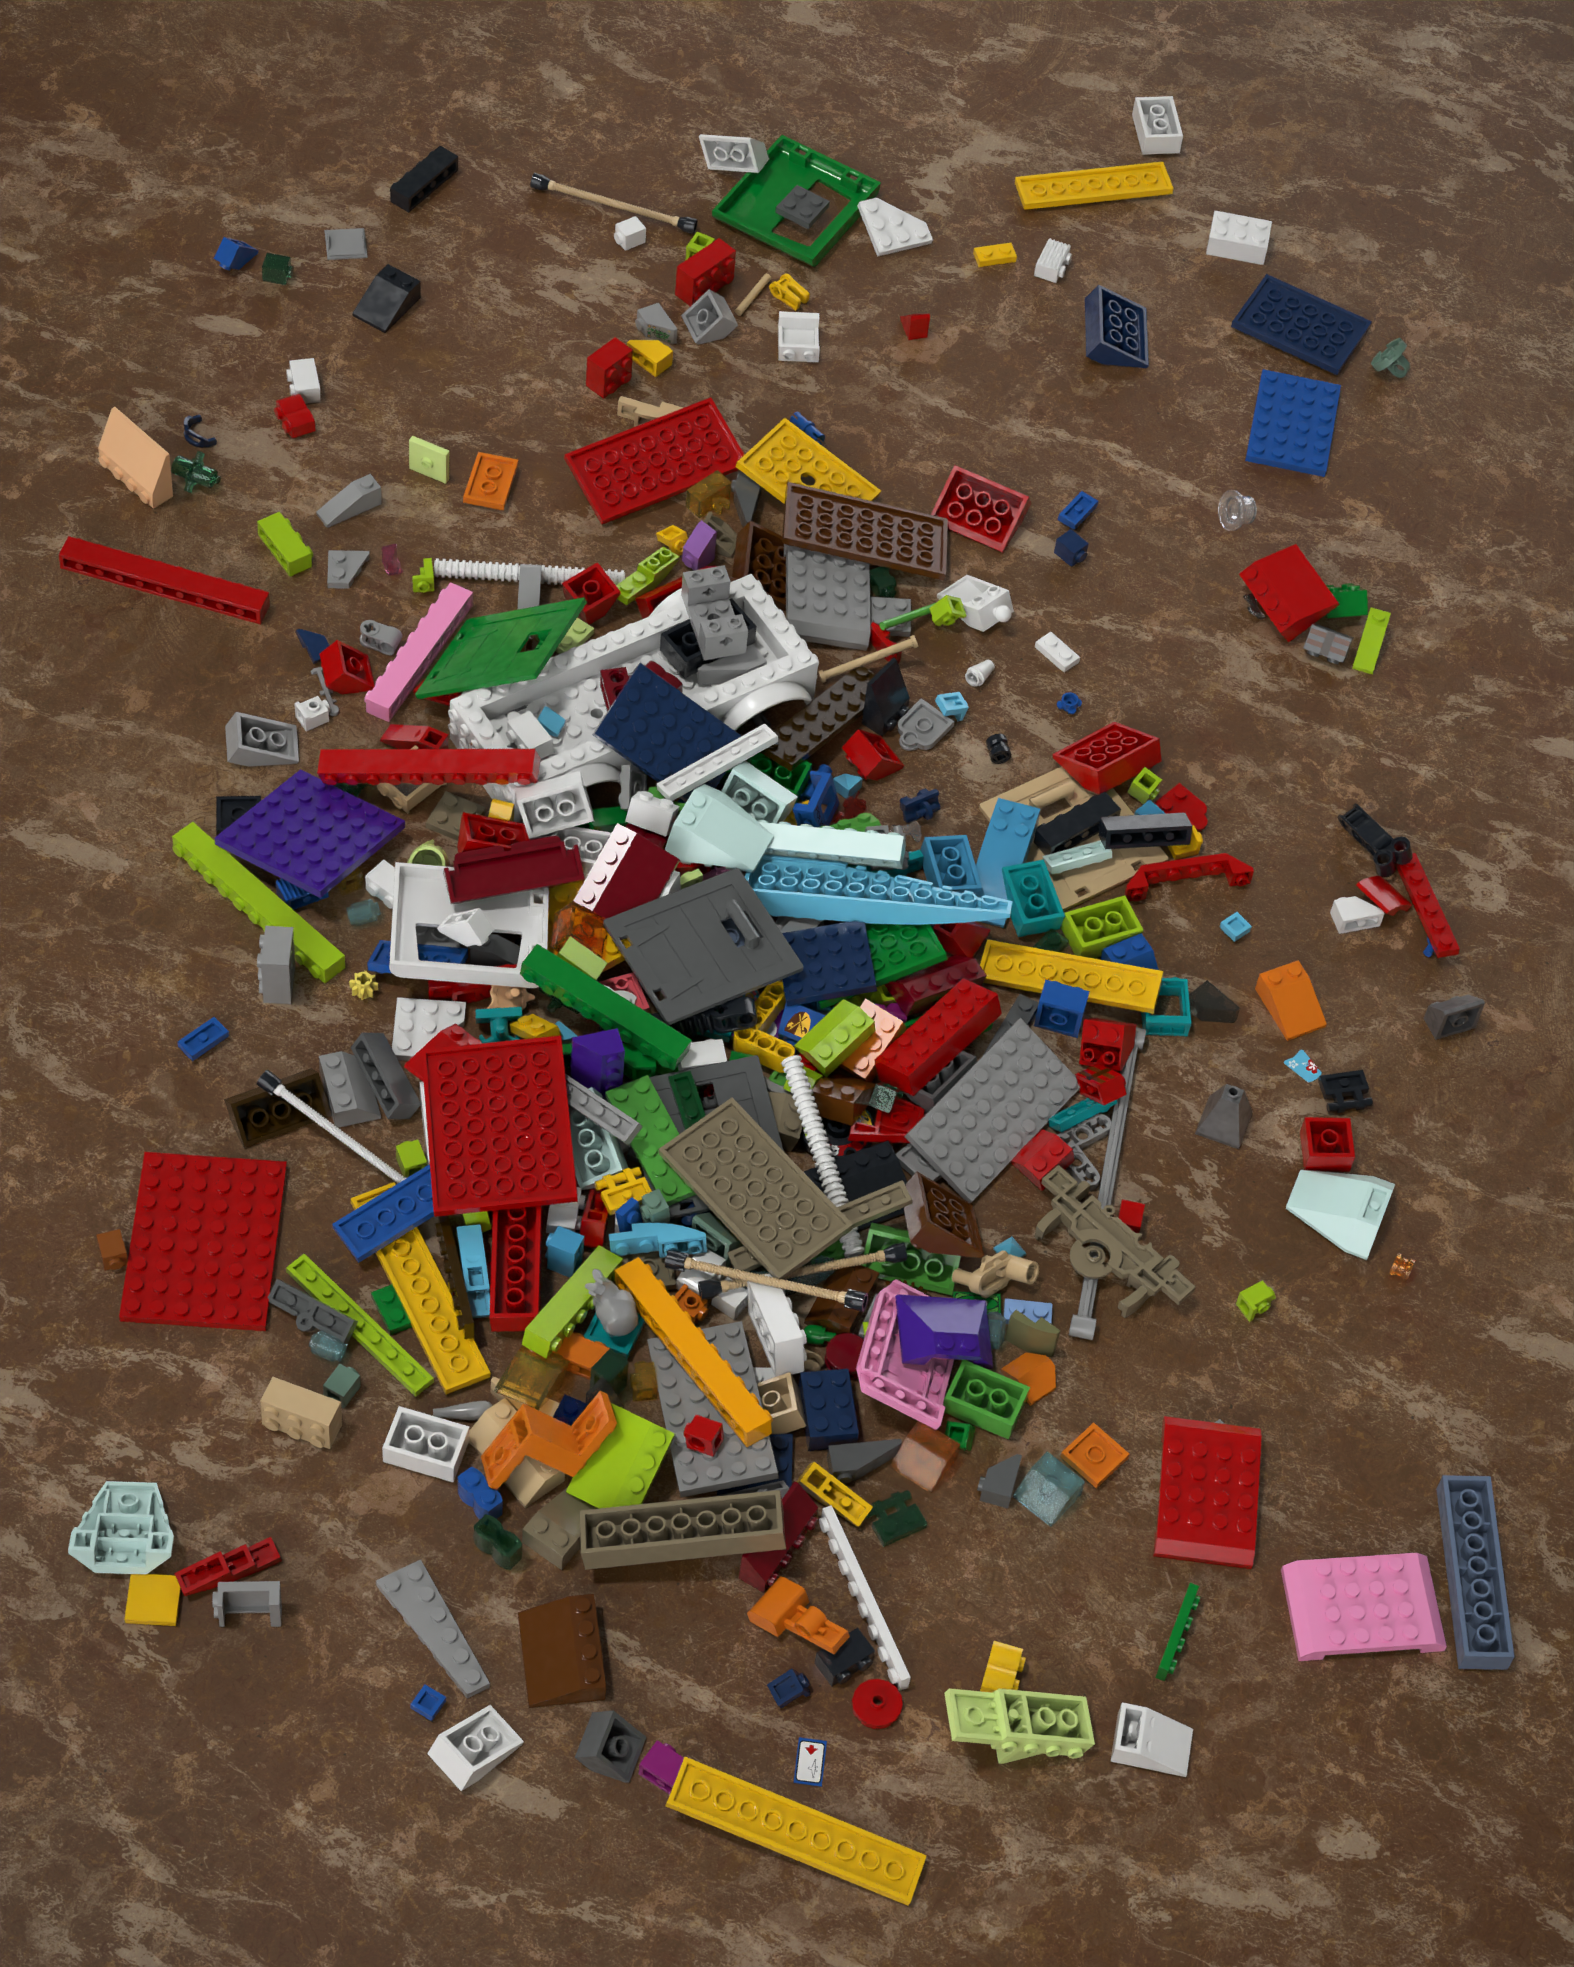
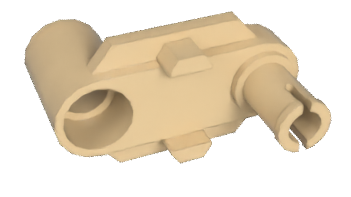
[952,1250,1039,1298]

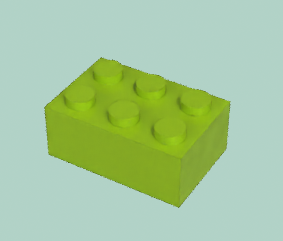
[1061,896,1143,959]

